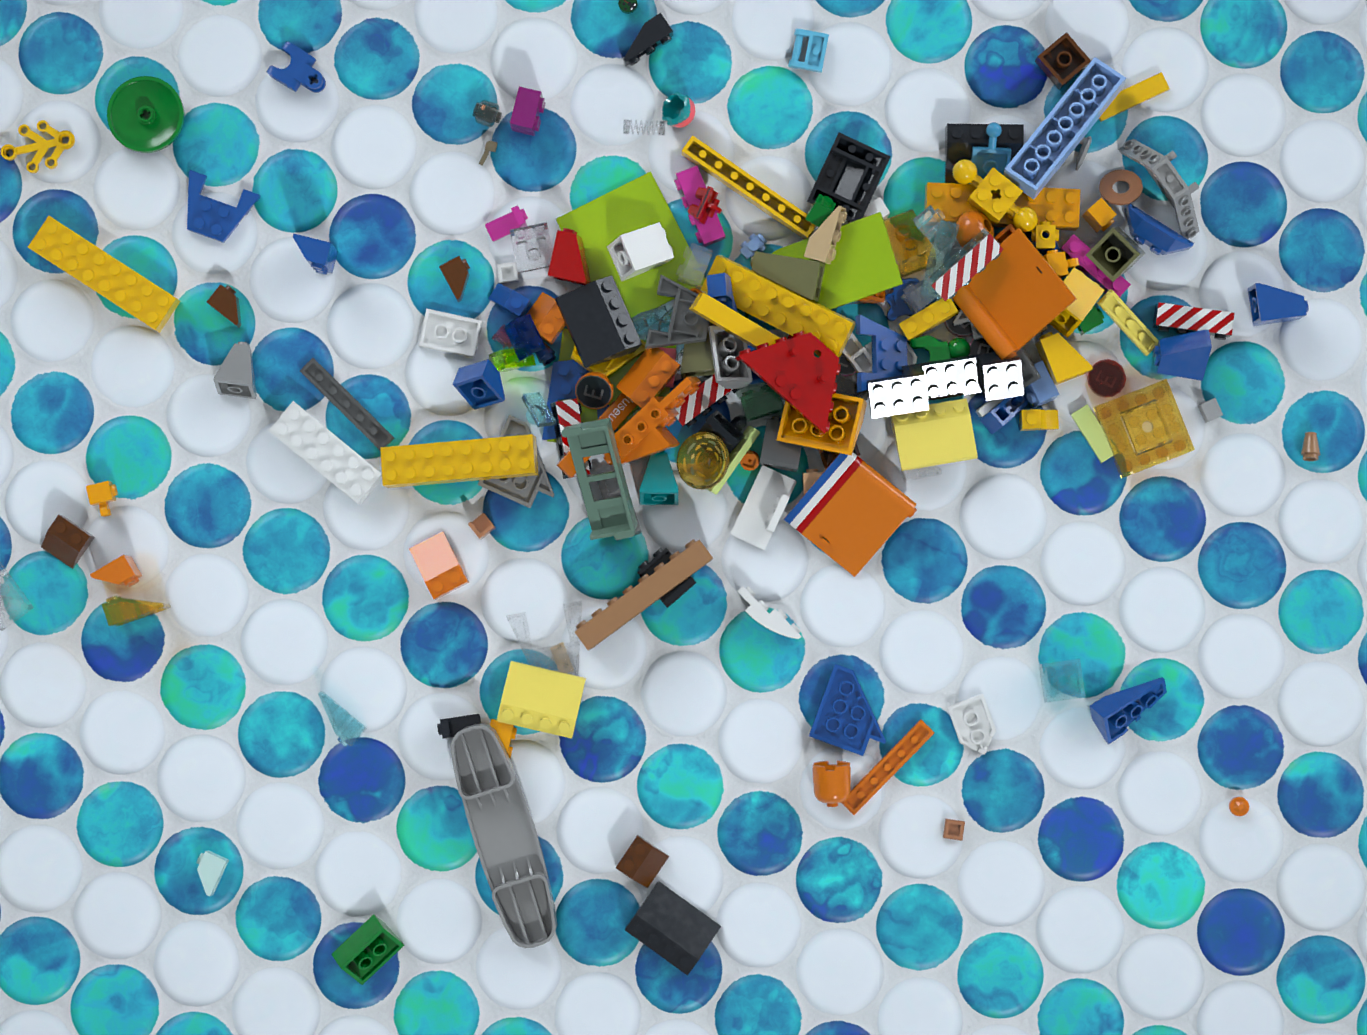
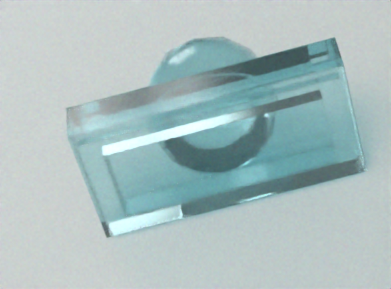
[522,392,556,427]

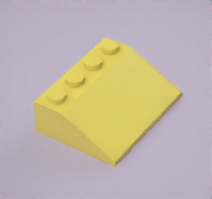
[891,398,978,471]
[497,661,586,739]

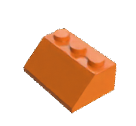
[616,347,681,408]

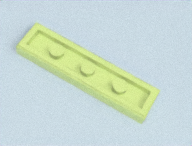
[705,426,760,494]

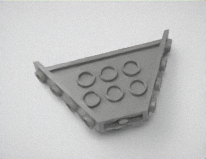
[1118,139,1199,239]

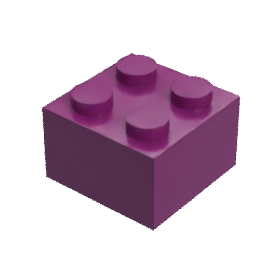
[510,86,546,136]

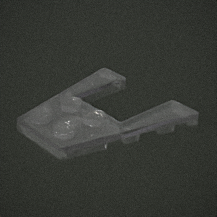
[506,601,582,676]

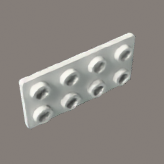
[731,465,796,550]

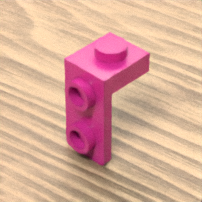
[485,205,528,242]

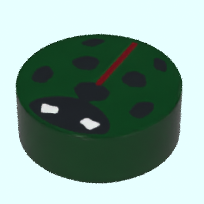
[618,0,637,14]

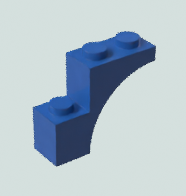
[706,273,738,313]

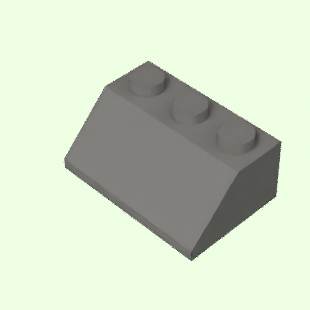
[708,326,752,389]

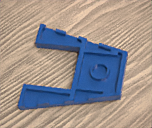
[542,360,618,440]

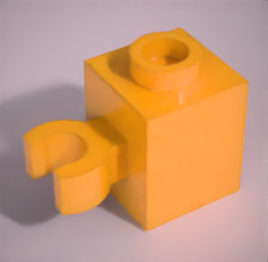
[1043,249,1079,278]
[86,481,118,517]

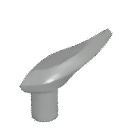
[1075,136,1092,171]

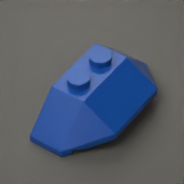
[1124,203,1194,255]

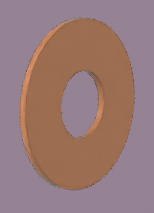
[1099,169,1143,205]

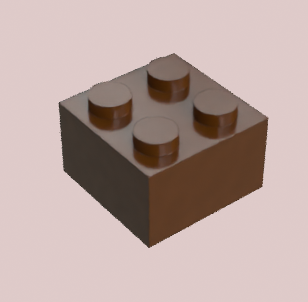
[1035,32,1091,90]

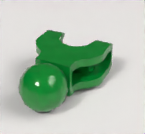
[909,335,971,362]

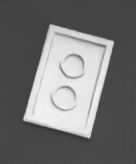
[418,308,483,359]

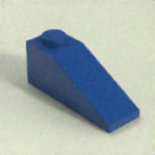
[980,388,1029,434]

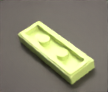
[1071,405,1118,463]

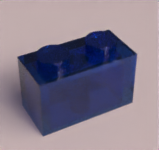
[503,314,546,361]

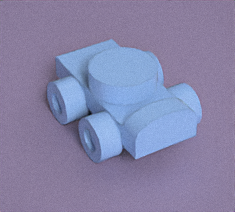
[740,233,767,259]

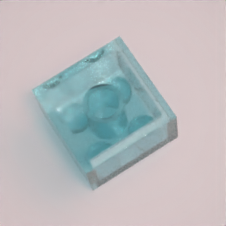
[1039,659,1086,702]

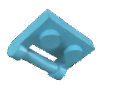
[788,29,829,73]

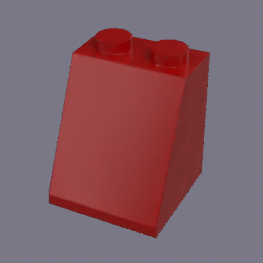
[548,228,591,285]

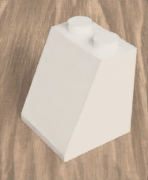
[607,222,674,282]

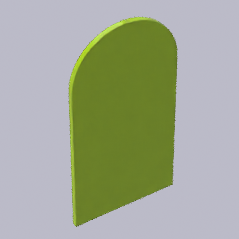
[771,212,903,310]

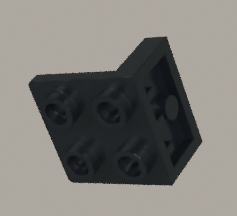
[693,410,745,463]

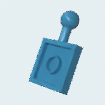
[969,122,1012,184]

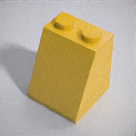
[1049,267,1105,338]
[1035,332,1093,385]

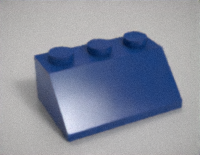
[293,233,338,275]

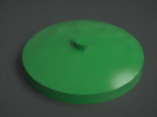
[107,76,185,153]

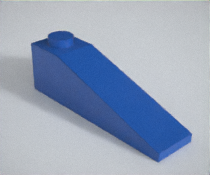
[1089,677,1167,744]

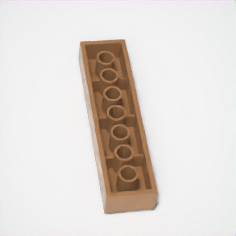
[574,539,713,651]

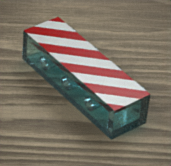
[927,228,1004,301]

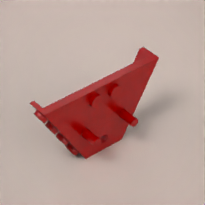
[735,331,841,436]

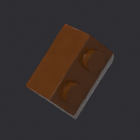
[41,514,95,569]
[616,835,669,888]

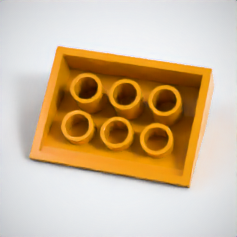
[777,393,867,456]

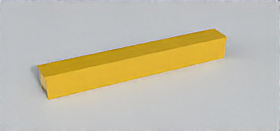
[689,292,779,349]

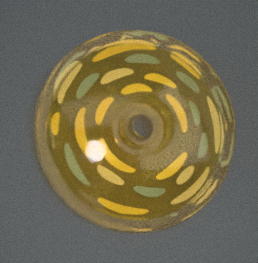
[677,432,729,490]

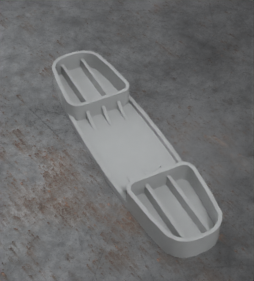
[450,723,557,948]

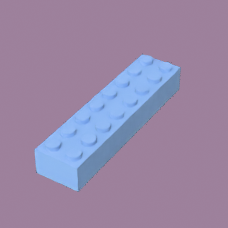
[1004,57,1126,199]

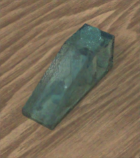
[318,691,367,746]

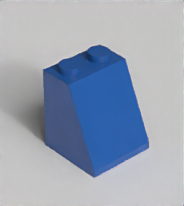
[1248,283,1309,326]
[1152,329,1212,381]

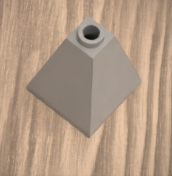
[214,342,257,399]

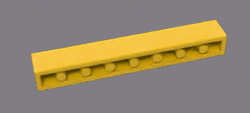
[682,135,817,239]

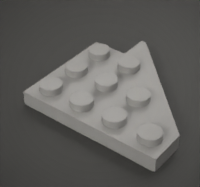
[478,415,554,508]

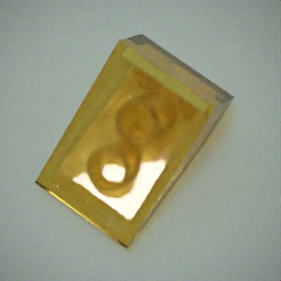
[884,209,936,278]
[102,596,171,627]

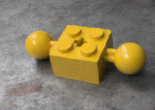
[953,159,1038,232]

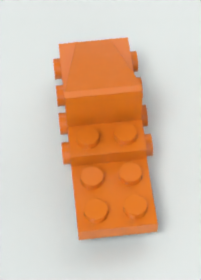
[603,376,701,465]

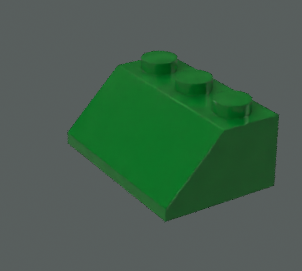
[331,914,404,985]

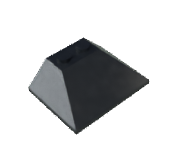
[807,132,891,222]

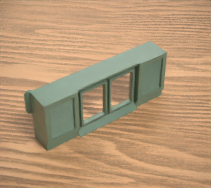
[561,418,638,540]

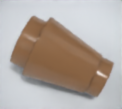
[1301,432,1320,461]

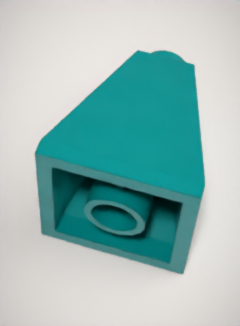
[640,451,678,505]

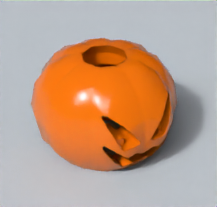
[954,211,994,252]

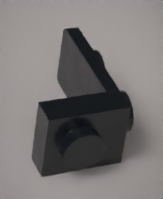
[437,714,481,739]

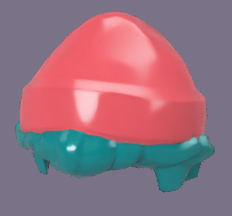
[662,92,695,128]

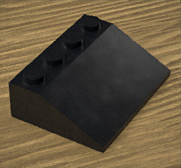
[945,123,1024,184]
[555,275,642,368]
[625,881,721,976]

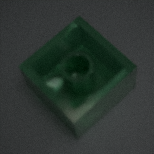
[739,385,784,422]

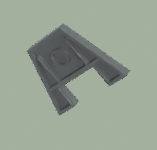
[645,275,710,349]

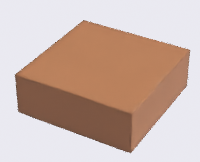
[943,818,965,841]

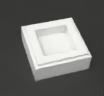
[497,262,519,284]

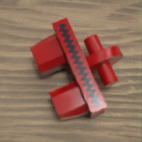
[688,186,722,225]

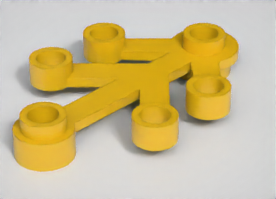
[1,120,75,174]

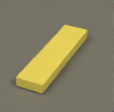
[1097,289,1159,356]

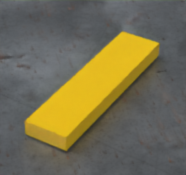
[1099,72,1170,122]

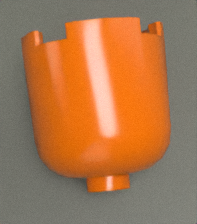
[812,761,851,807]

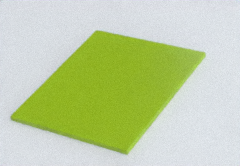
[556,171,705,320]

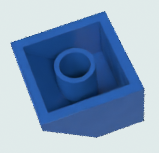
[452,359,505,410]

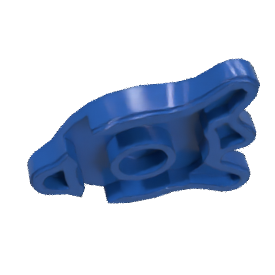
[885,278,938,322]

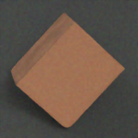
[468,513,496,540]

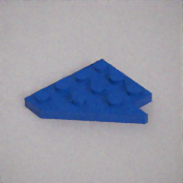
[809,664,886,756]

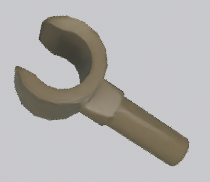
[479,141,498,166]

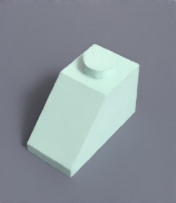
[197,850,229,896]

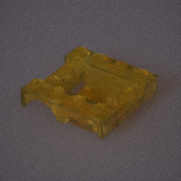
[1093,379,1195,479]

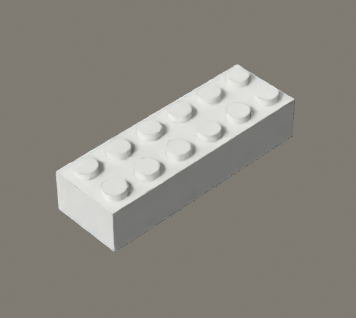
[269,401,382,505]

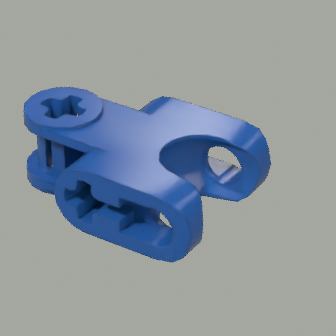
[266,41,326,93]

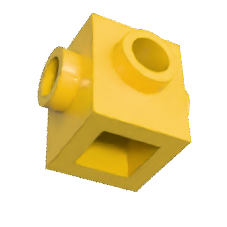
[1031,221,1059,249]

